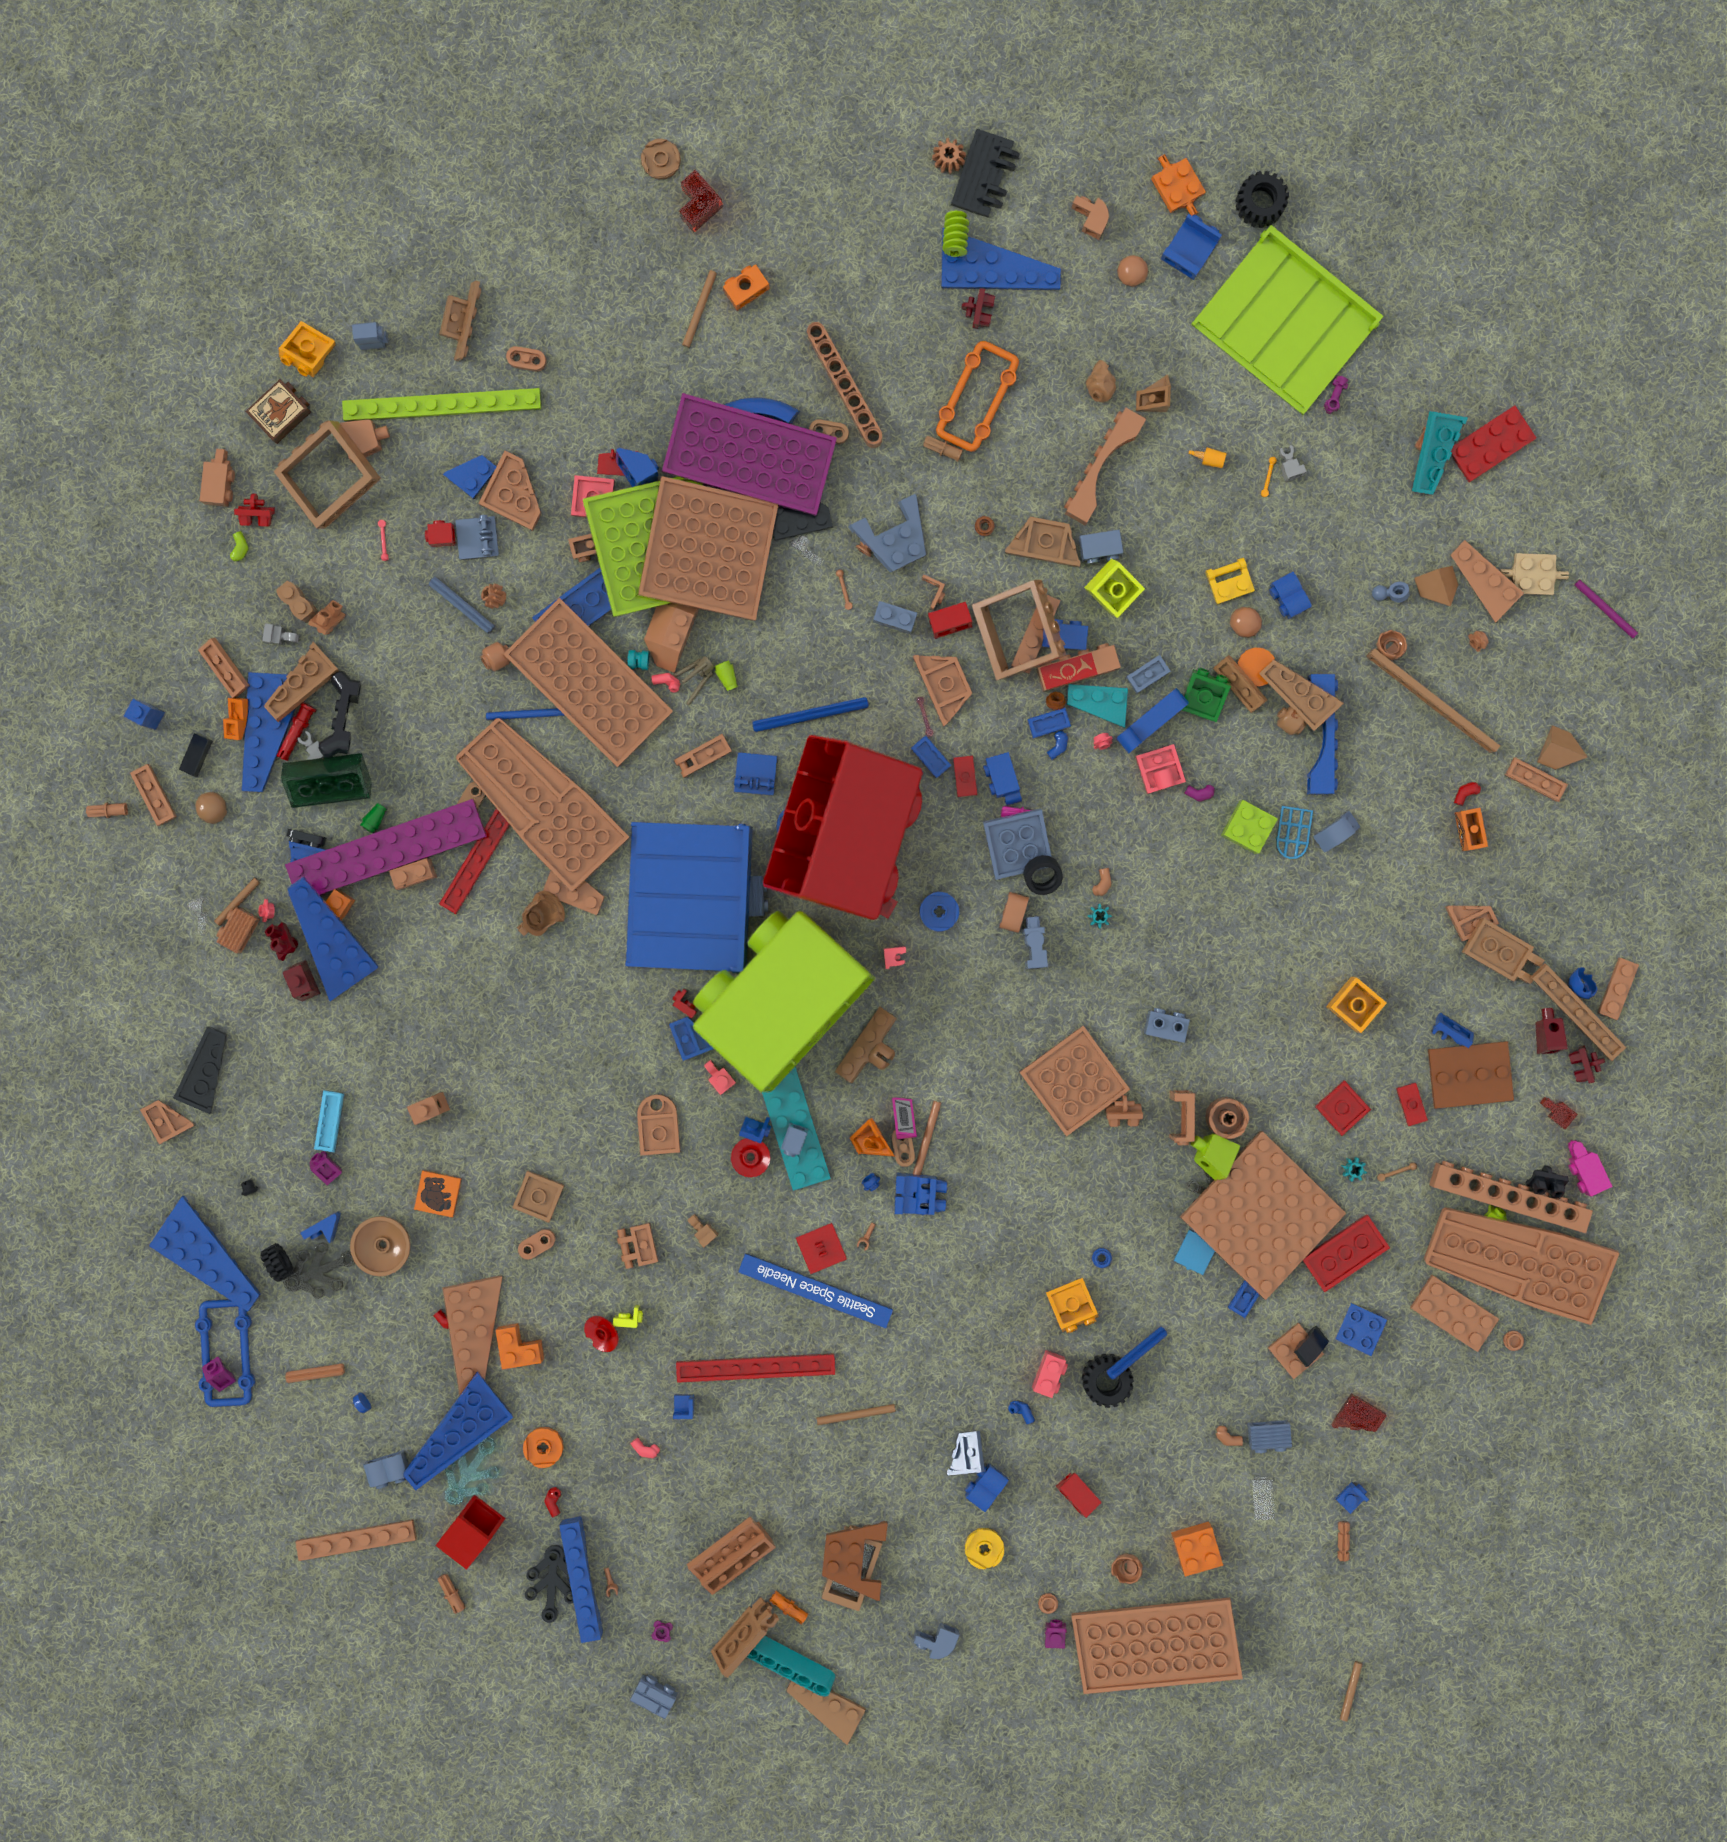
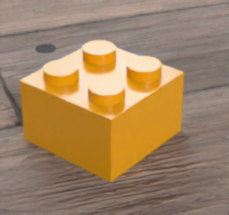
[1326,976,1387,1033]

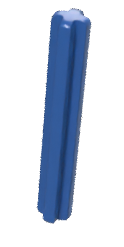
[1107,1327,1167,1379]

